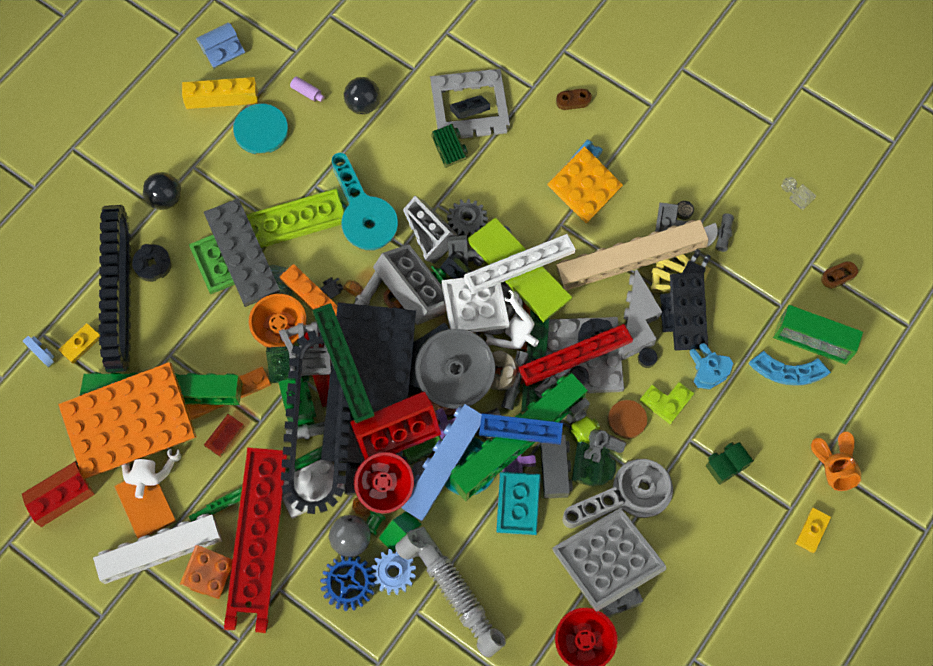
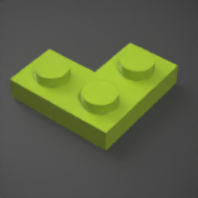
[640,382,694,425]

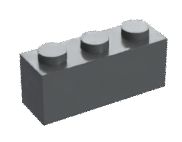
[540,435,573,499]

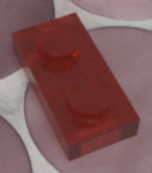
[204,414,245,458]

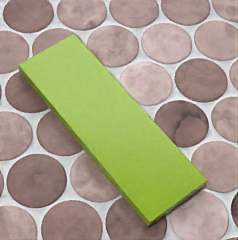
[246,188,344,248]
[467,218,572,322]

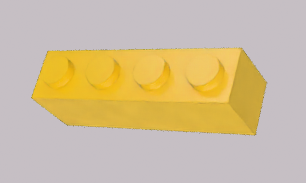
[182,77,258,109]

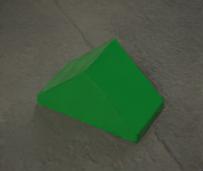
[379,511,422,553]

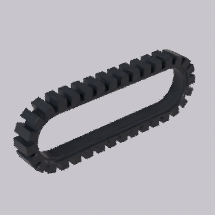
[98,205,131,373]
[281,330,353,514]

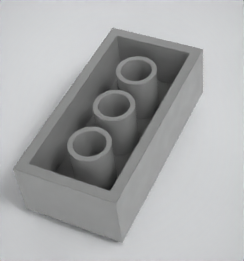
[373,244,447,325]

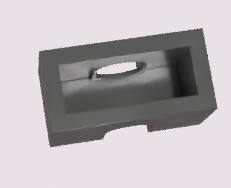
[599,588,643,618]

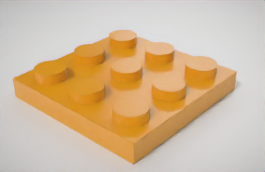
[547,146,623,223]

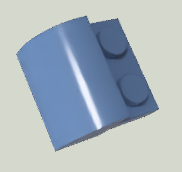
[196,22,245,69]

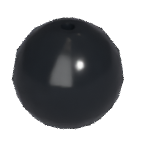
[343,77,381,115]
[143,172,181,210]

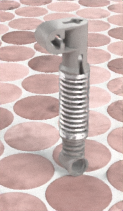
[395,527,506,658]

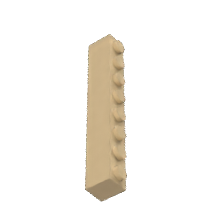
[556,220,708,291]

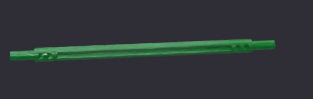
[189,446,322,522]

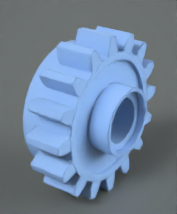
[371,549,416,595]

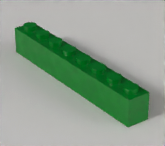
[80,372,242,405]

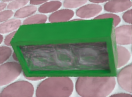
[773,305,863,365]

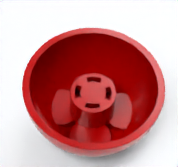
[354,452,414,513]
[555,608,618,666]

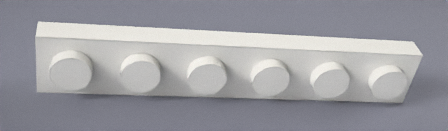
[464,234,576,294]

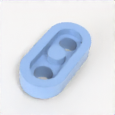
[22,336,54,367]

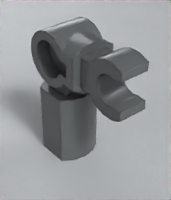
[584,429,626,462]

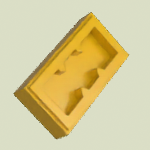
[58,323,100,364]
[795,508,831,553]

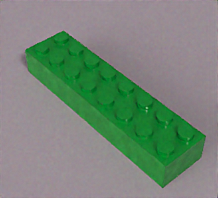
[450,373,588,502]

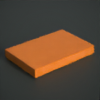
[114,481,177,539]

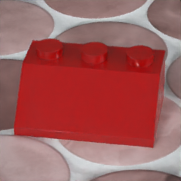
[22,462,95,527]

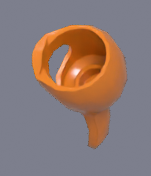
[810,432,862,491]

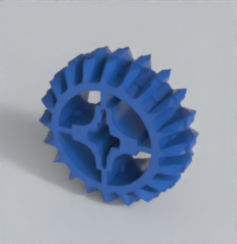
[320,556,376,611]

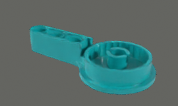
[332,153,398,251]

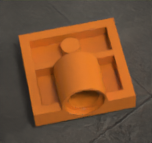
[180,545,233,599]

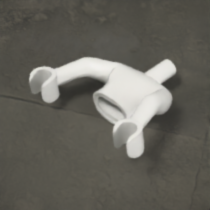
[484,290,539,349]
[122,449,181,498]

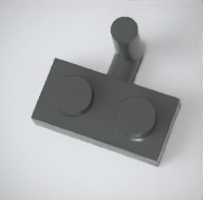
[655,202,688,232]
[447,235,479,267]

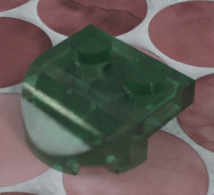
[572,442,616,487]

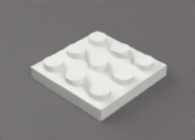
[442,278,509,333]

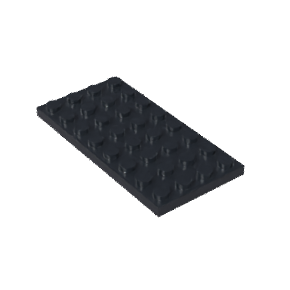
[321,302,416,464]

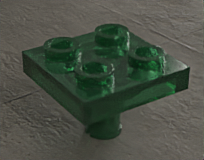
[266,346,309,383]

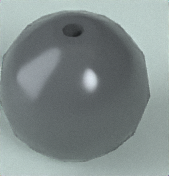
[328,515,371,557]

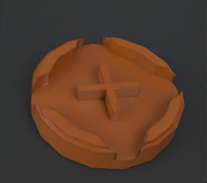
[608,400,647,439]

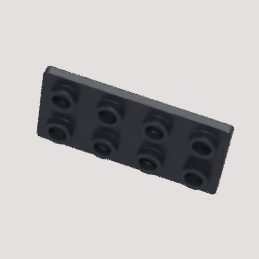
[660,273,708,351]

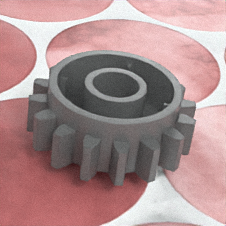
[447,199,488,238]

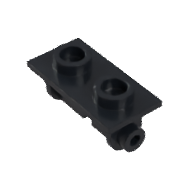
[320,277,344,299]

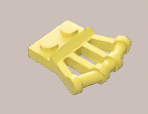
[650,254,711,293]

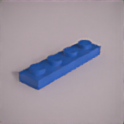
[479,414,563,445]

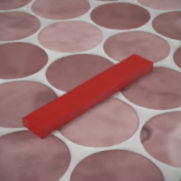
[518,324,633,386]

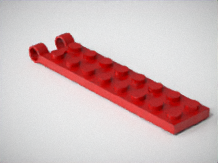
[224,447,288,633]

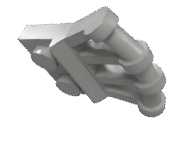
[279,322,331,376]

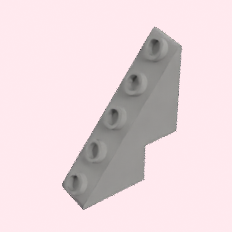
[618,270,662,360]

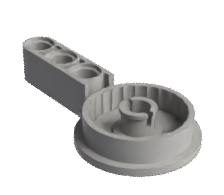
[562,459,673,529]

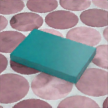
[496,472,540,535]

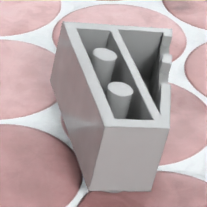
[403,196,458,264]

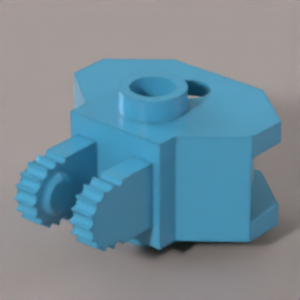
[690,343,733,389]

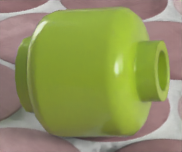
[570,416,601,445]

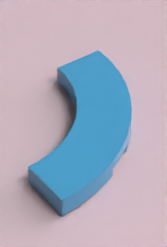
[748,351,831,385]

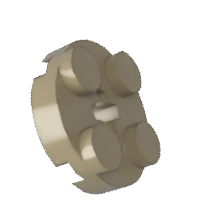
[490,351,518,391]

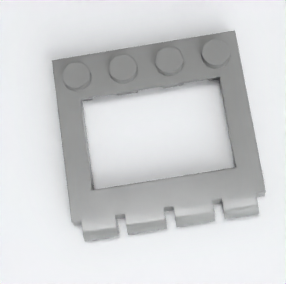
[430,69,510,139]

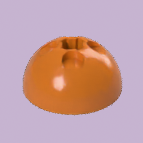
[249,294,307,349]

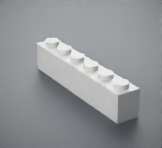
[93,514,222,584]

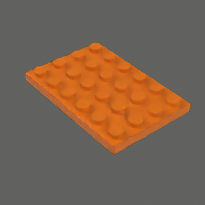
[58,362,197,479]

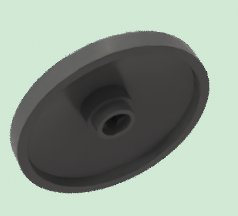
[415,329,495,409]

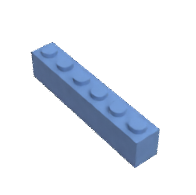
[402,404,482,521]

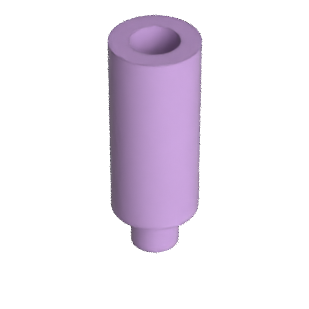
[290,76,325,102]

